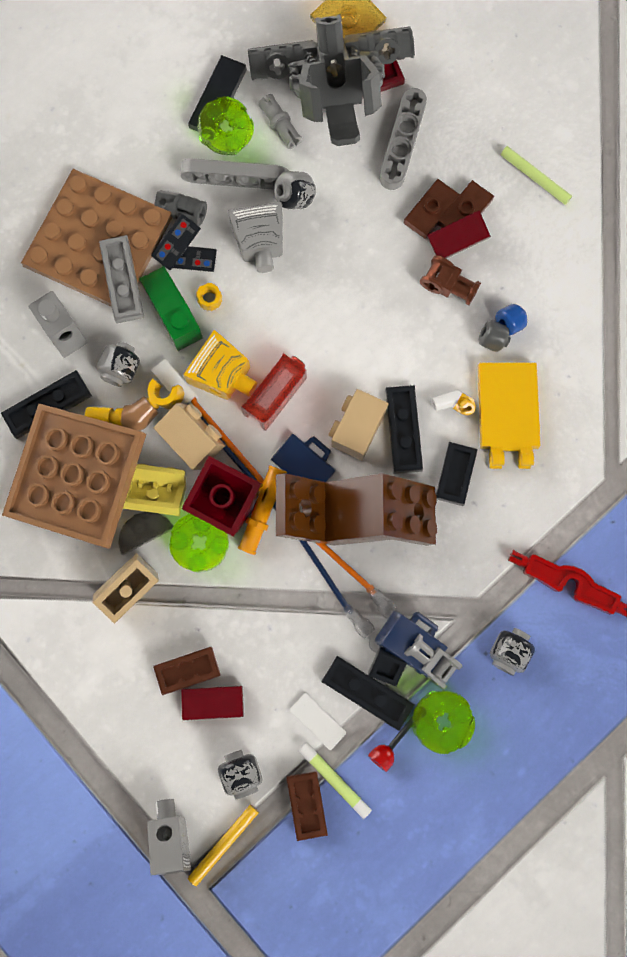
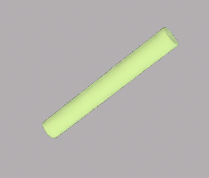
[501,146,572,205]

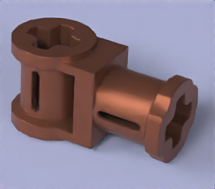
[420,256,481,305]

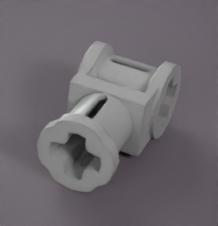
[404,634,462,690]

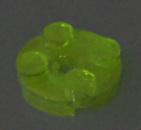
[197,96,254,155]
[169,514,230,573]
[412,690,475,754]

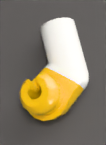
[432,390,476,415]

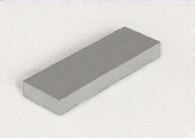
[99,235,144,324]

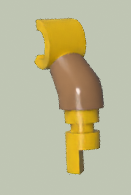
[84,378,185,431]

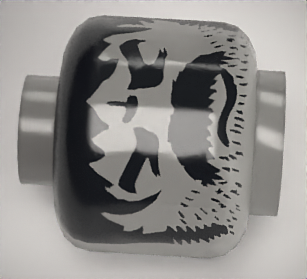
[274,171,316,209]
[97,342,140,387]
[490,628,535,676]
[218,750,263,800]

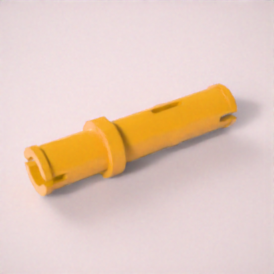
[238,465,287,555]

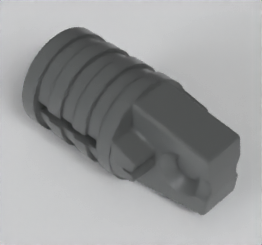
[154,190,207,226]

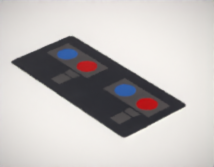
[151,214,201,270]
[162,246,217,272]

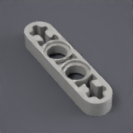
[380,88,427,190]
[181,159,289,190]

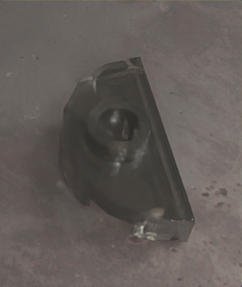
[118,512,176,555]

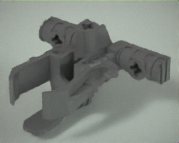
[248,14,415,146]

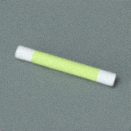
[298,742,372,819]

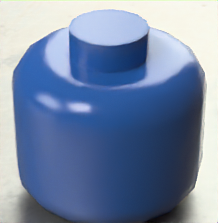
[495,304,527,336]

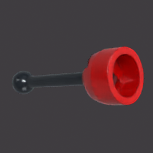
[368,706,426,772]

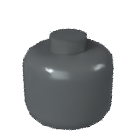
[479,320,511,352]

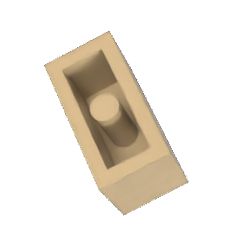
[329,389,389,461]
[154,403,226,470]
[92,553,159,624]

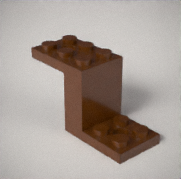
[276,473,437,546]

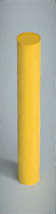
[187,804,259,886]

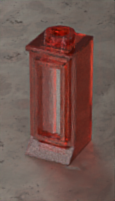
[241,353,307,431]

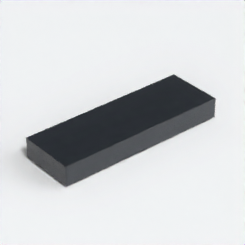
[188,55,247,138]
[1,370,92,439]
[385,385,423,474]
[321,656,415,731]

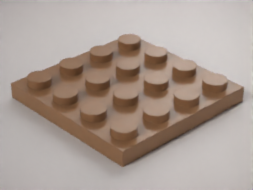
[21,169,173,307]
[2,404,146,549]

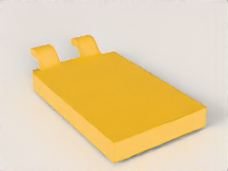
[477,363,541,469]

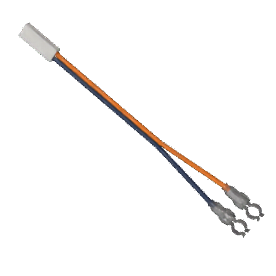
[151,359,406,653]

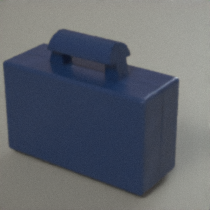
[271,434,336,482]
[374,611,448,677]

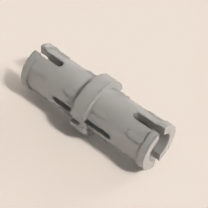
[258,94,302,149]

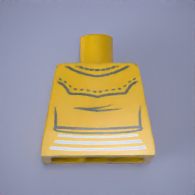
[183,330,258,400]

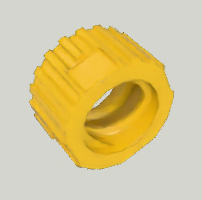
[196,283,222,311]

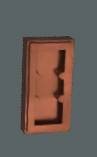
[404,179,460,239]
[438,180,494,228]
[153,647,221,695]
[286,771,328,841]

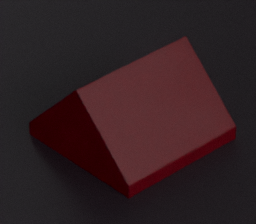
[181,456,262,537]

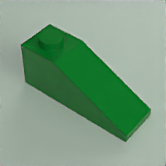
[139,266,203,351]

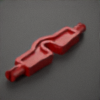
[508,550,627,617]

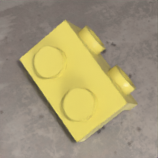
[123,463,186,516]

